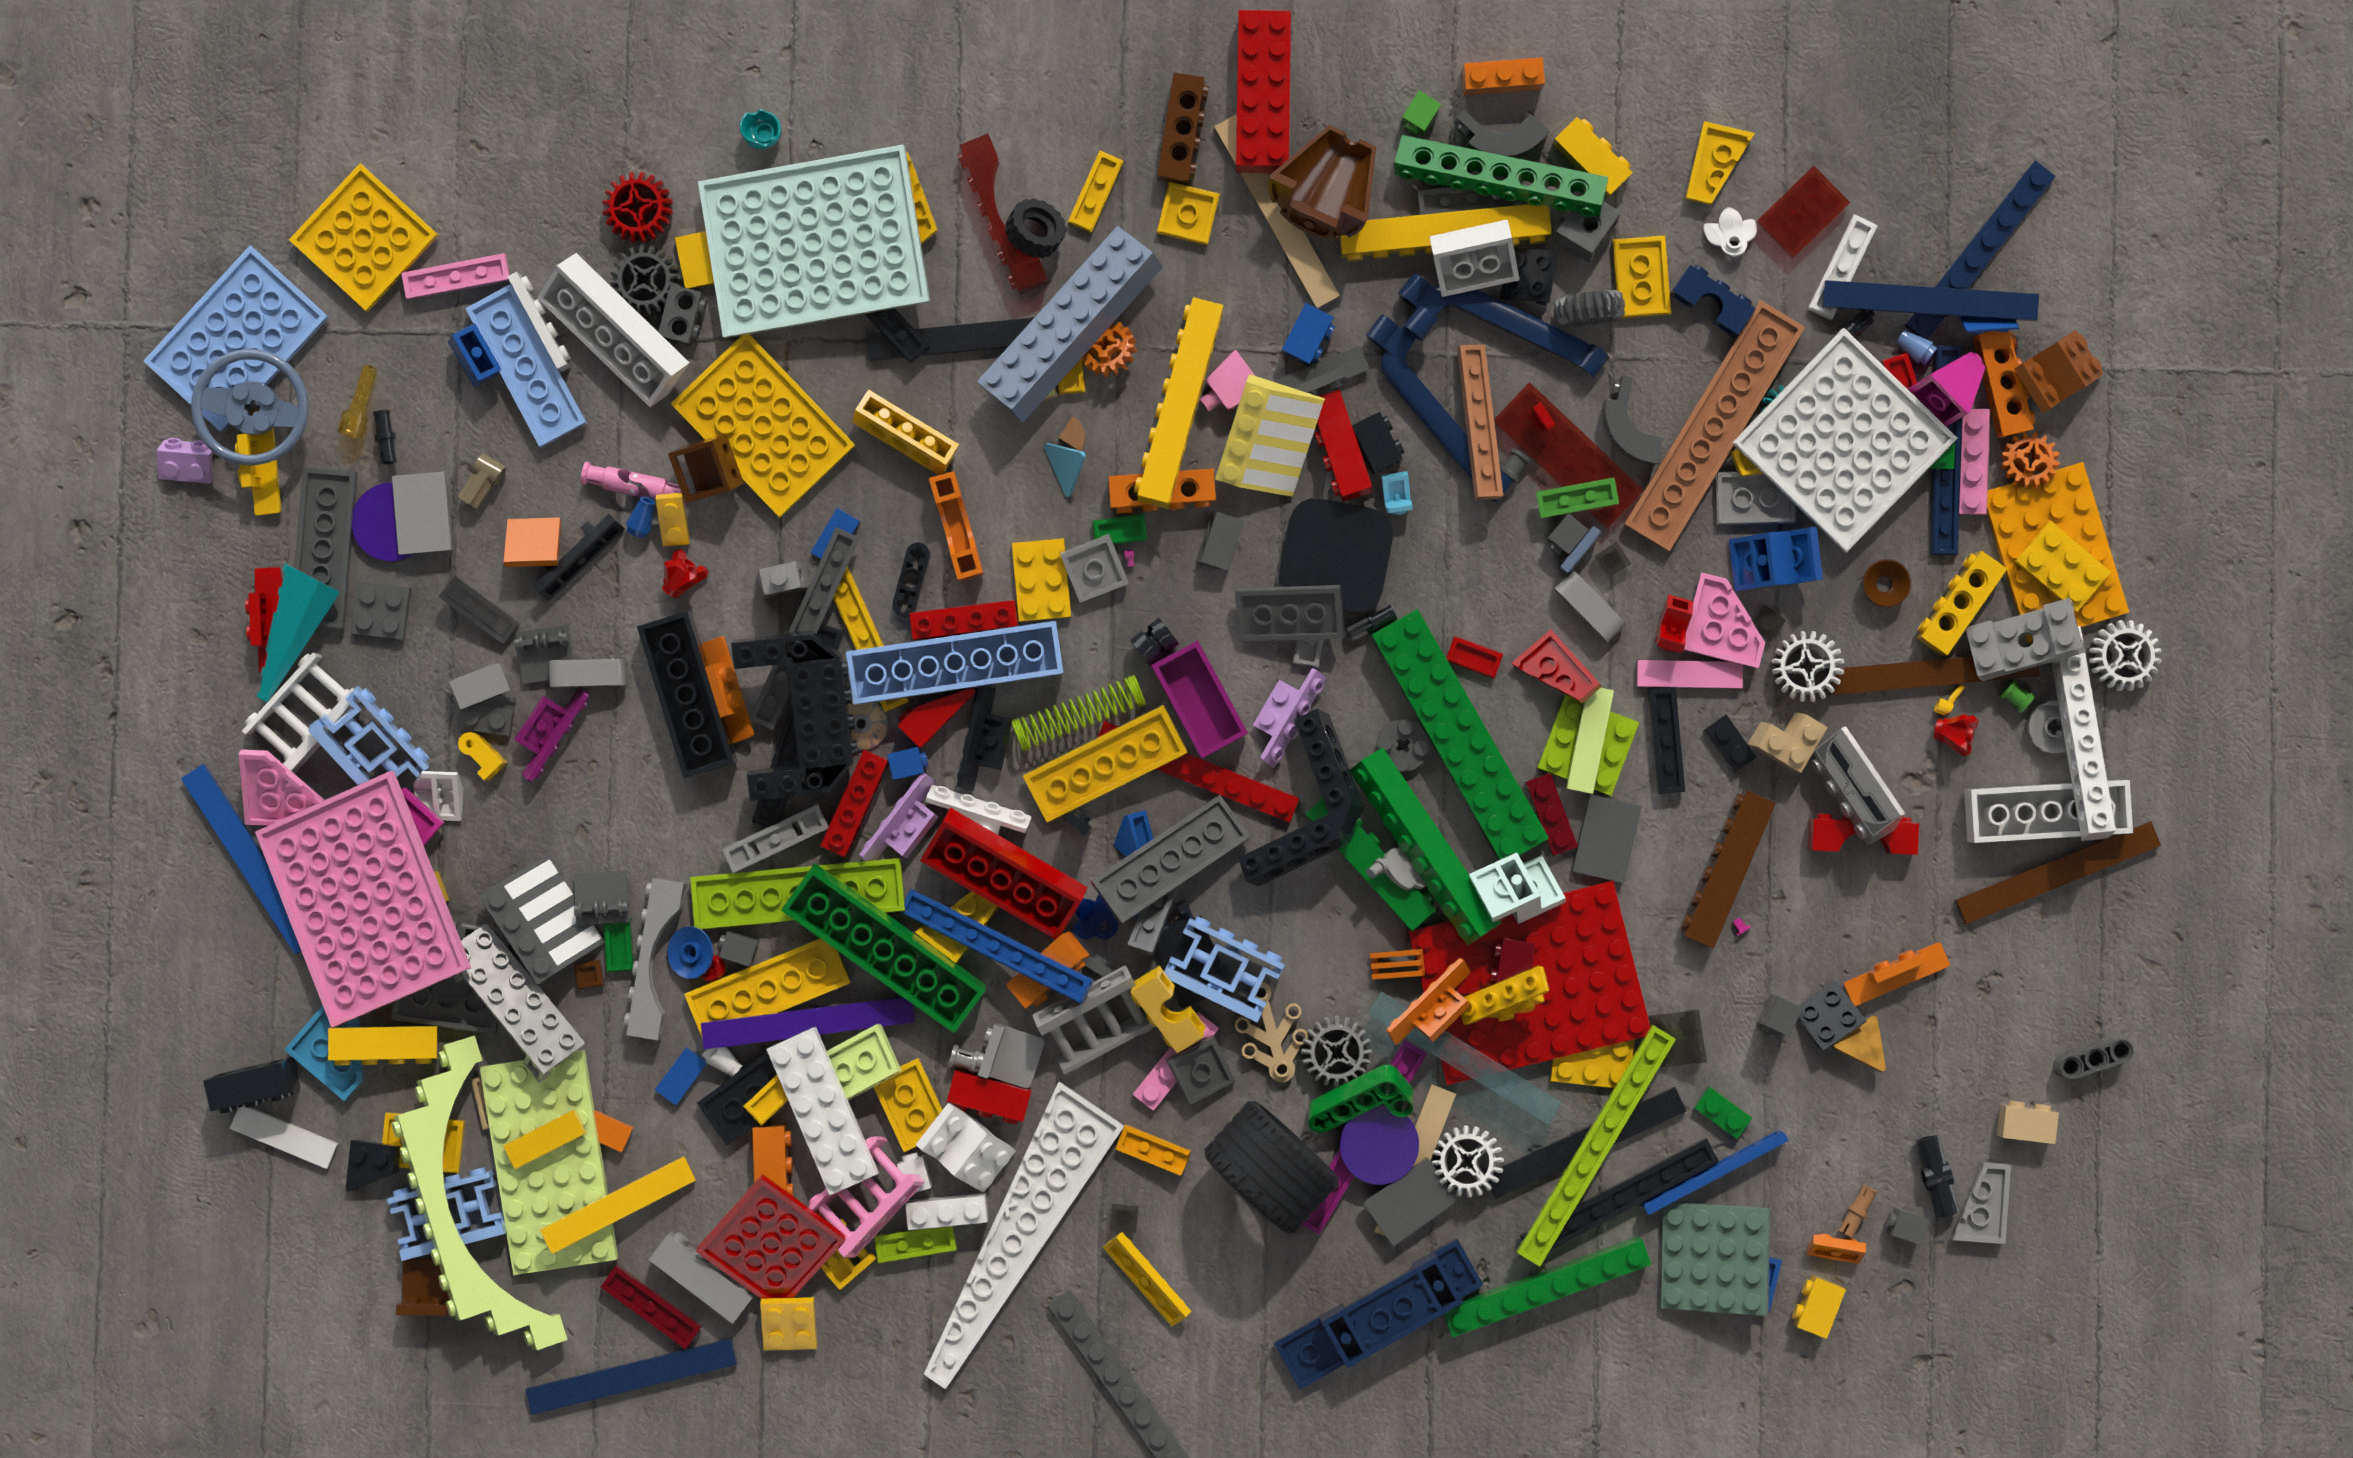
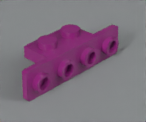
[514,687,589,782]

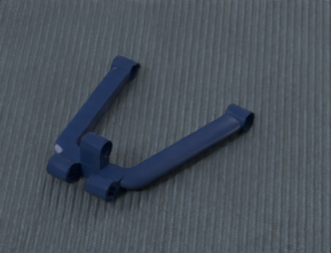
[1366,273,1609,503]

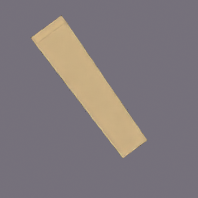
[1374,1084,1456,1236]

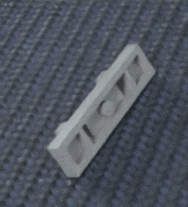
[722,804,829,873]

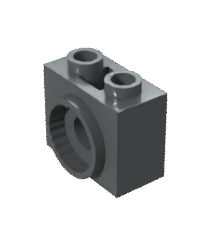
[1554,194,1620,263]

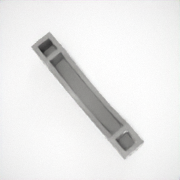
[624,878,687,1040]

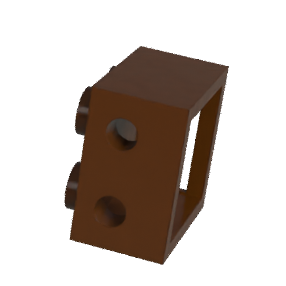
[668,434,744,503]

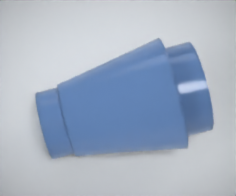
[1896,330,1937,365]

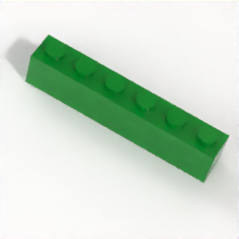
[1305,797,1436,931]

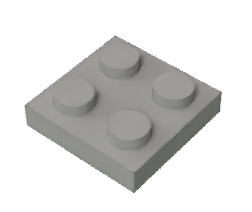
[1060,534,1129,603]

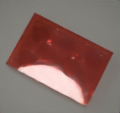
[1756,166,1850,259]

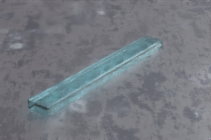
[1367,991,1562,1125]

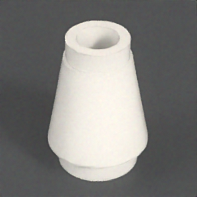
[702,1047,742,1077]

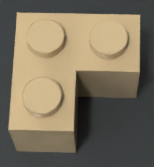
[1748,712,1828,773]

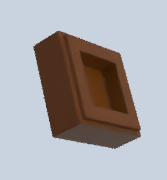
[573,959,605,990]

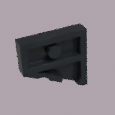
[345,1139,401,1191]

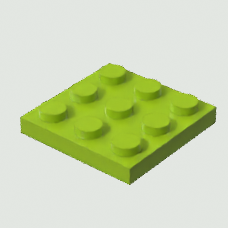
[1537,695,1639,796]

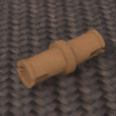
[1838,1184,1878,1239]

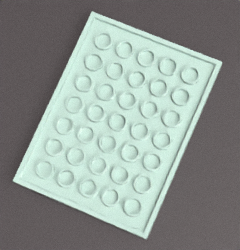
[698,145,930,338]

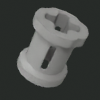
[948,1045,980,1074]

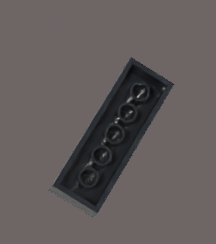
[637,611,738,778]

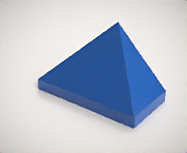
[1113,810,1153,857]

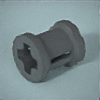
[1500,448,1531,483]

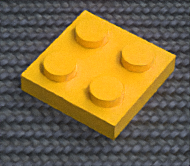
[760,1297,817,1351]

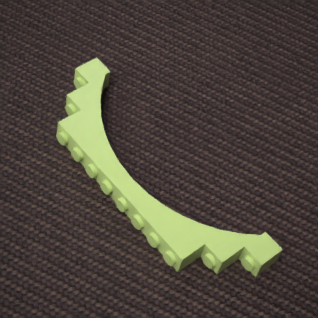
[392,1036,567,1350]

